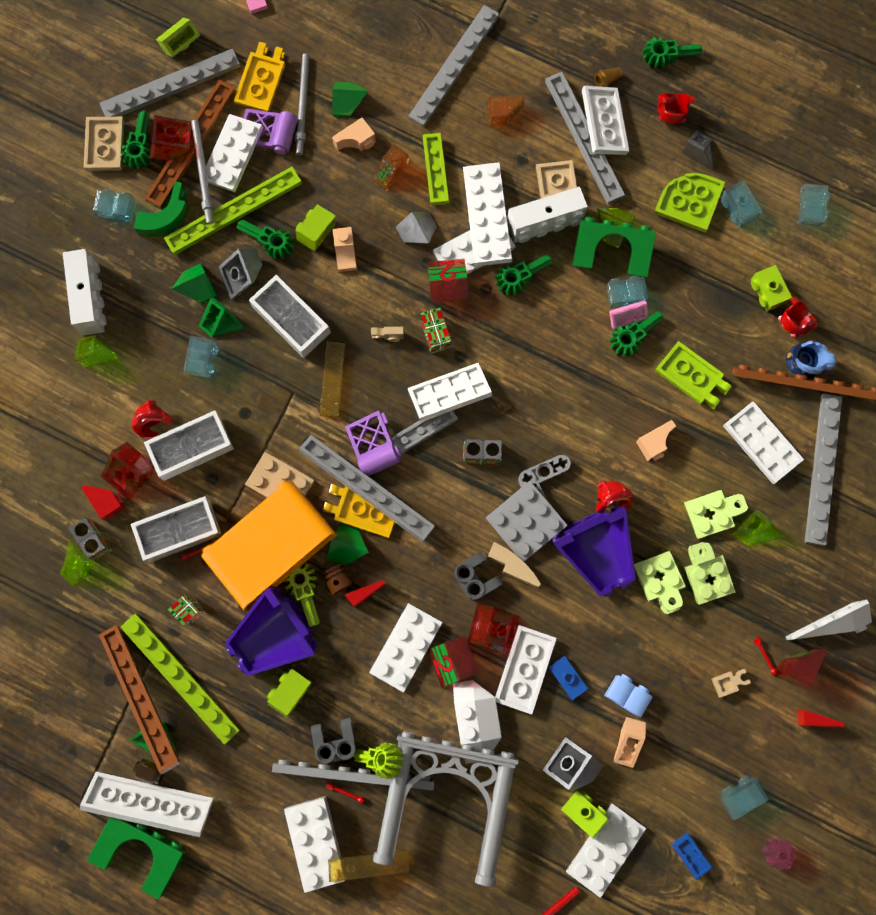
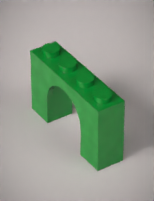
[573,217,656,277]
[87,817,187,900]

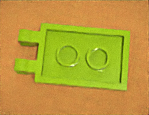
[655,341,732,410]

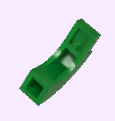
[134,182,189,237]

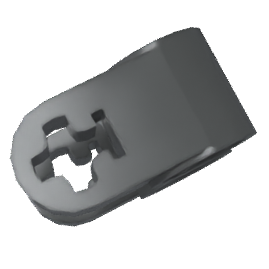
[454,550,504,601]
[311,717,357,764]

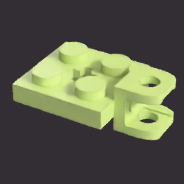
[684,490,748,539]
[685,542,735,605]
[634,551,686,615]

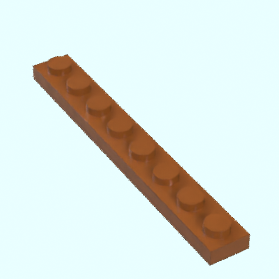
[144,80,236,209]
[732,364,876,400]
[99,625,181,774]

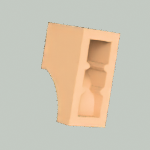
[332,118,376,151]
[333,227,357,272]
[636,420,676,461]
[614,717,646,768]

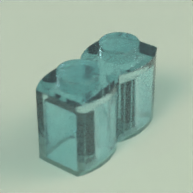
[92,189,136,222]
[606,275,648,308]
[718,775,769,820]

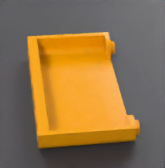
[201,480,337,612]

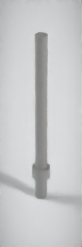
[295,54,310,156]
[191,120,214,225]

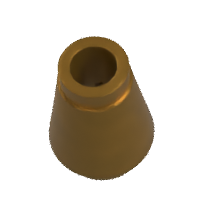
[594,67,622,87]

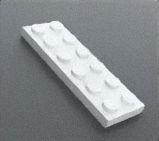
[463,162,512,266]
[80,772,213,837]

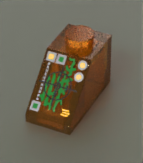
[487,96,525,127]
[372,144,409,191]

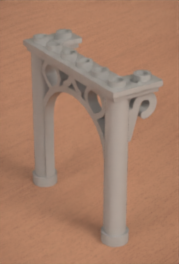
[373,731,518,887]

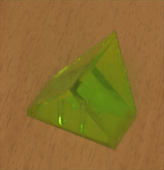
[597,208,635,248]
[75,335,120,367]
[732,509,780,547]
[59,539,95,587]

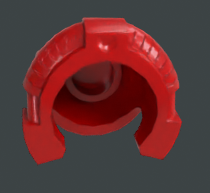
[658,93,695,124]
[778,296,818,338]
[131,400,172,441]
[596,481,634,513]

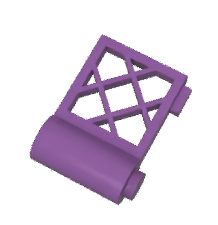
[243,109,298,155]
[345,411,402,477]

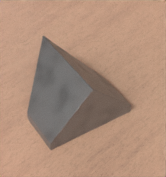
[682,130,714,171]
[396,211,437,243]

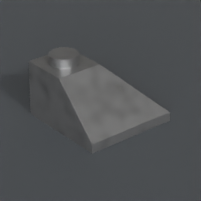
[219,248,262,300]
[543,737,604,791]

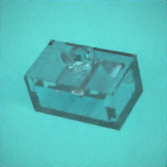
[721,181,763,228]
[798,184,830,226]
[183,335,218,378]

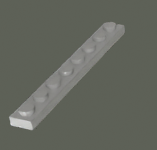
[408,5,499,128]
[100,48,240,117]
[545,72,625,205]
[804,394,842,546]
[299,435,435,543]
[272,759,434,790]

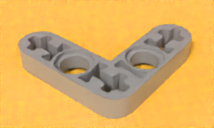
[518,455,571,500]

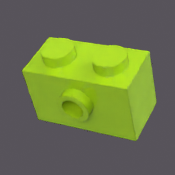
[156,18,200,57]
[295,204,336,251]
[751,265,792,312]
[267,669,311,718]
[561,791,610,840]

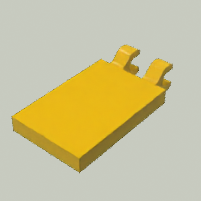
[234,42,286,112]
[323,484,394,539]

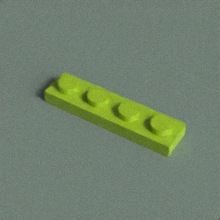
[423,133,449,205]

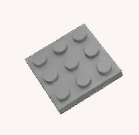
[486,481,568,562]

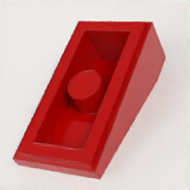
[345,580,386,608]
[798,710,845,727]

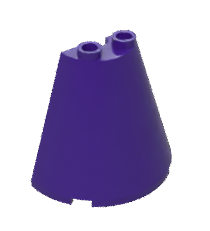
[553,507,636,597]
[224,587,317,676]

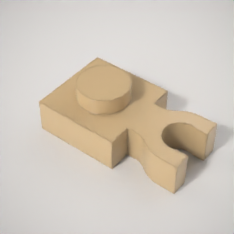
[371,327,404,342]
[711,669,751,697]

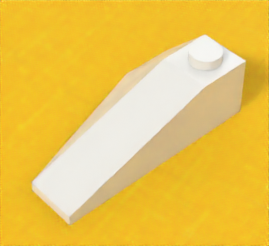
[786,600,872,640]

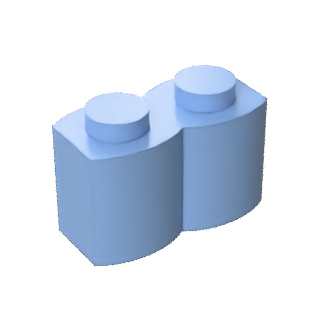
[604,674,652,718]

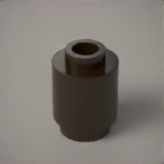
[133,758,164,785]

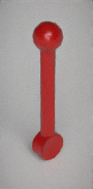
[181,540,217,561]
[753,637,778,676]
[326,782,365,804]

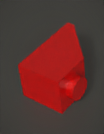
[81,485,126,521]

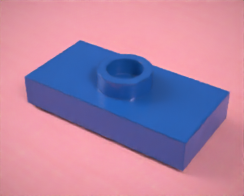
[548,656,588,700]
[671,832,713,880]

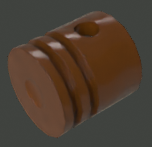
[322,563,353,595]

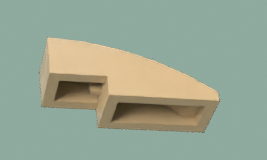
[487,542,541,589]

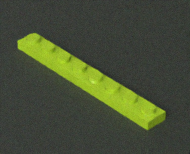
[164,167,302,255]
[121,614,240,745]

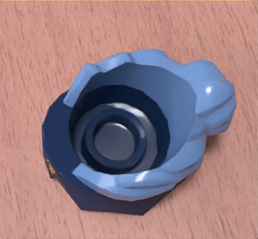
[786,341,837,378]

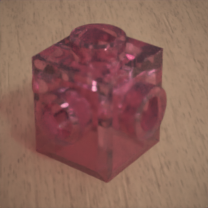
[761,838,797,870]

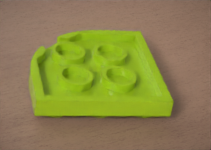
[654,173,725,233]

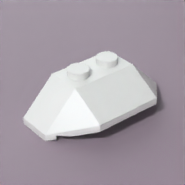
[453,680,502,764]

